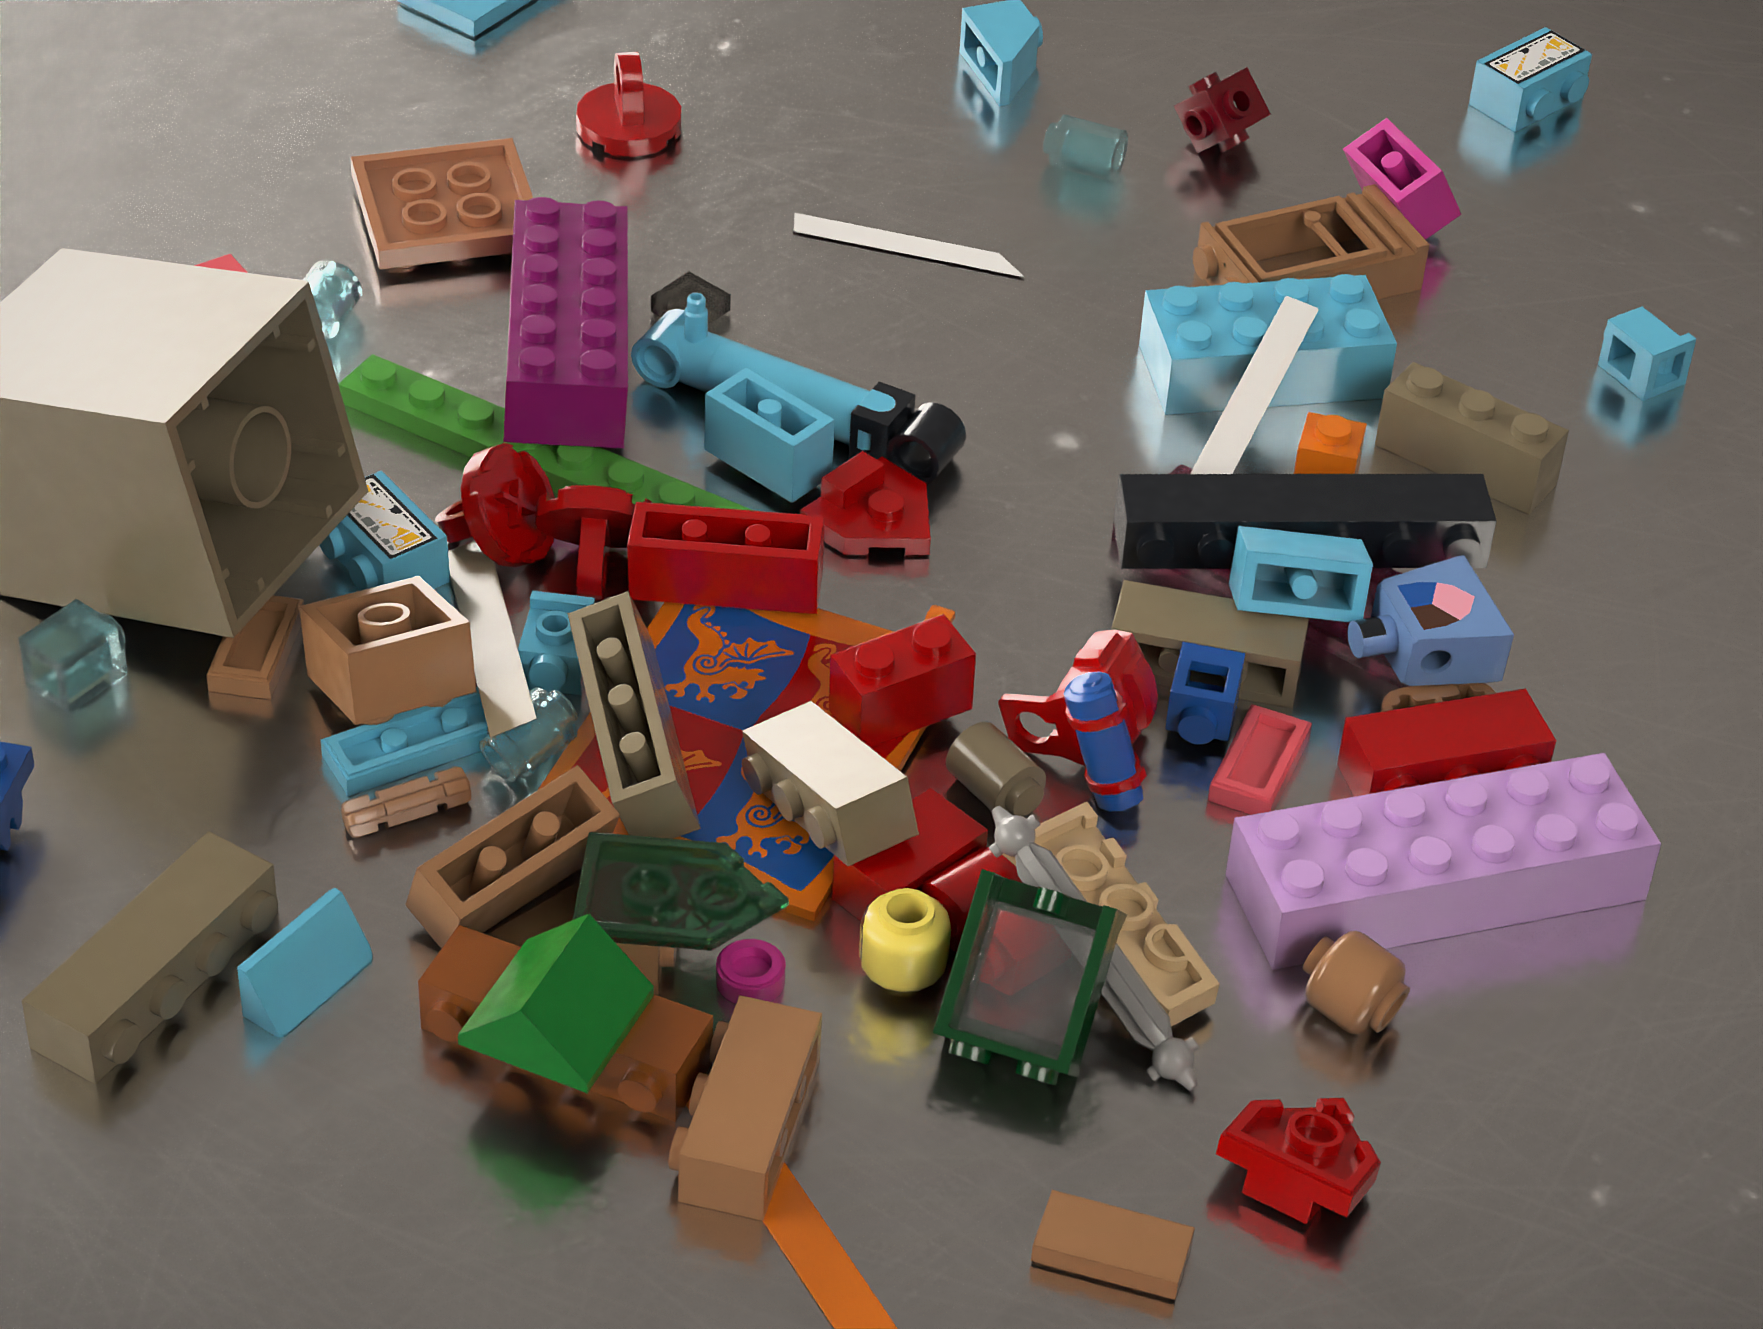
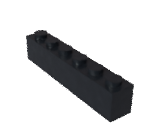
[1114,474,1497,569]

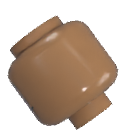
[1302,931,1410,1034]

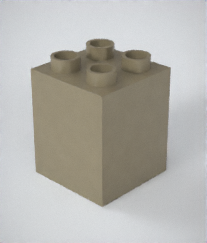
[0,248,369,638]

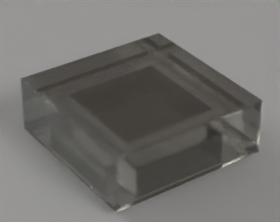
[651,271,731,325]

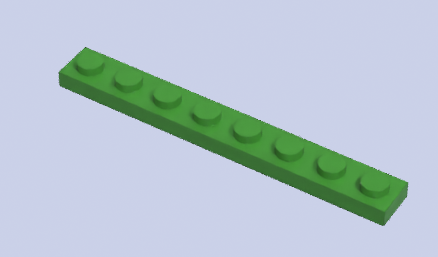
[338,354,754,511]

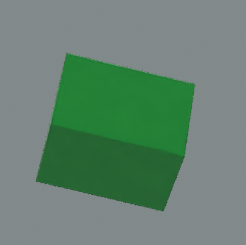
[458,914,654,1094]

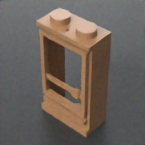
[1193,184,1430,300]

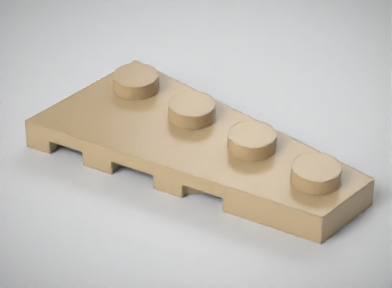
[1002,802,1220,1027]

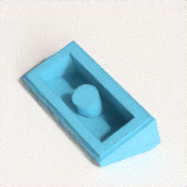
[237,888,373,1038]

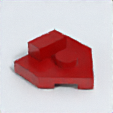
[800,451,931,555]
[1216,1098,1381,1224]

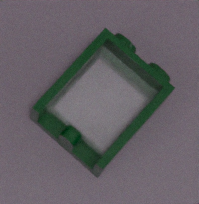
[933,869,1127,1085]

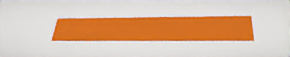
[686,1098,898,1329]

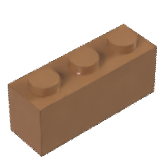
[405,765,620,949]
[669,995,822,1221]

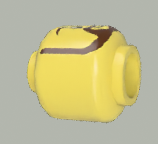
[859,888,951,992]

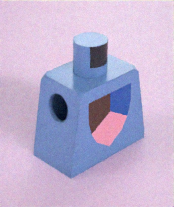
[1348,555,1514,686]

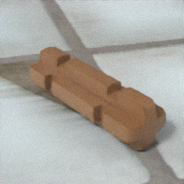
[341,766,471,839]

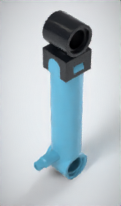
[631,293,966,483]

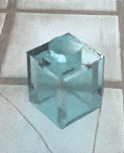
[18,599,128,714]

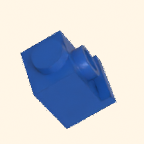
[1165,642,1246,744]

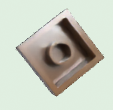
[299,576,477,725]

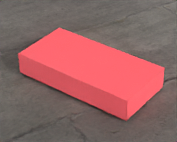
[1208,704,1312,815]

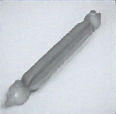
[989,806,1200,1091]

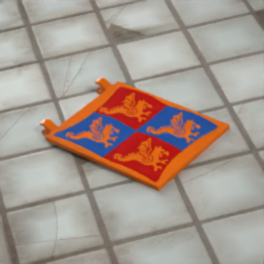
[538,602,955,921]

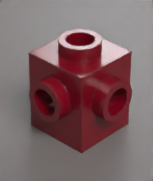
[1174,67,1271,153]

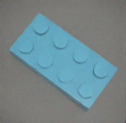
[1139,274,1397,415]

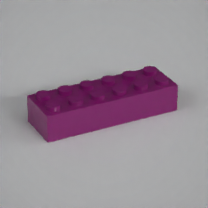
[503,197,628,448]

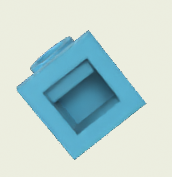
[1598,306,1696,401]
[518,590,595,696]

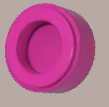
[716,939,786,1004]

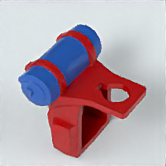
[998,630,1158,812]

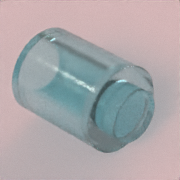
[1043,114,1128,183]

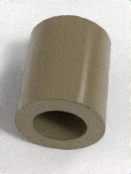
[946,721,1046,817]

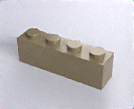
[567,591,701,846]
[22,831,278,1085]

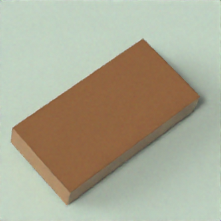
[207,595,304,700]
[1031,1190,1195,1300]

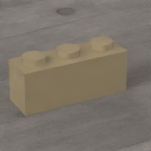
[1375,362,1569,515]
[1111,580,1309,708]
[742,701,919,866]

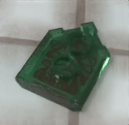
[573,832,789,951]

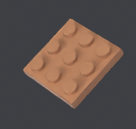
[351,138,533,270]

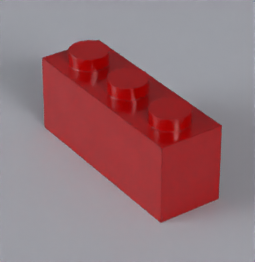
[627,502,824,614]
[1337,688,1556,797]

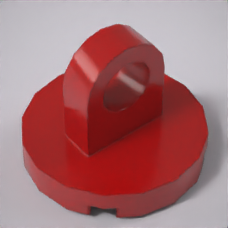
[576,52,682,157]
[436,443,555,568]
[535,485,653,601]

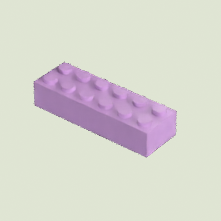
[1226,753,1661,970]

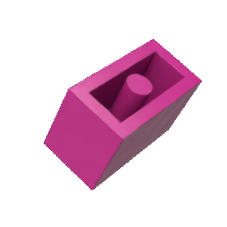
[1343,118,1462,240]

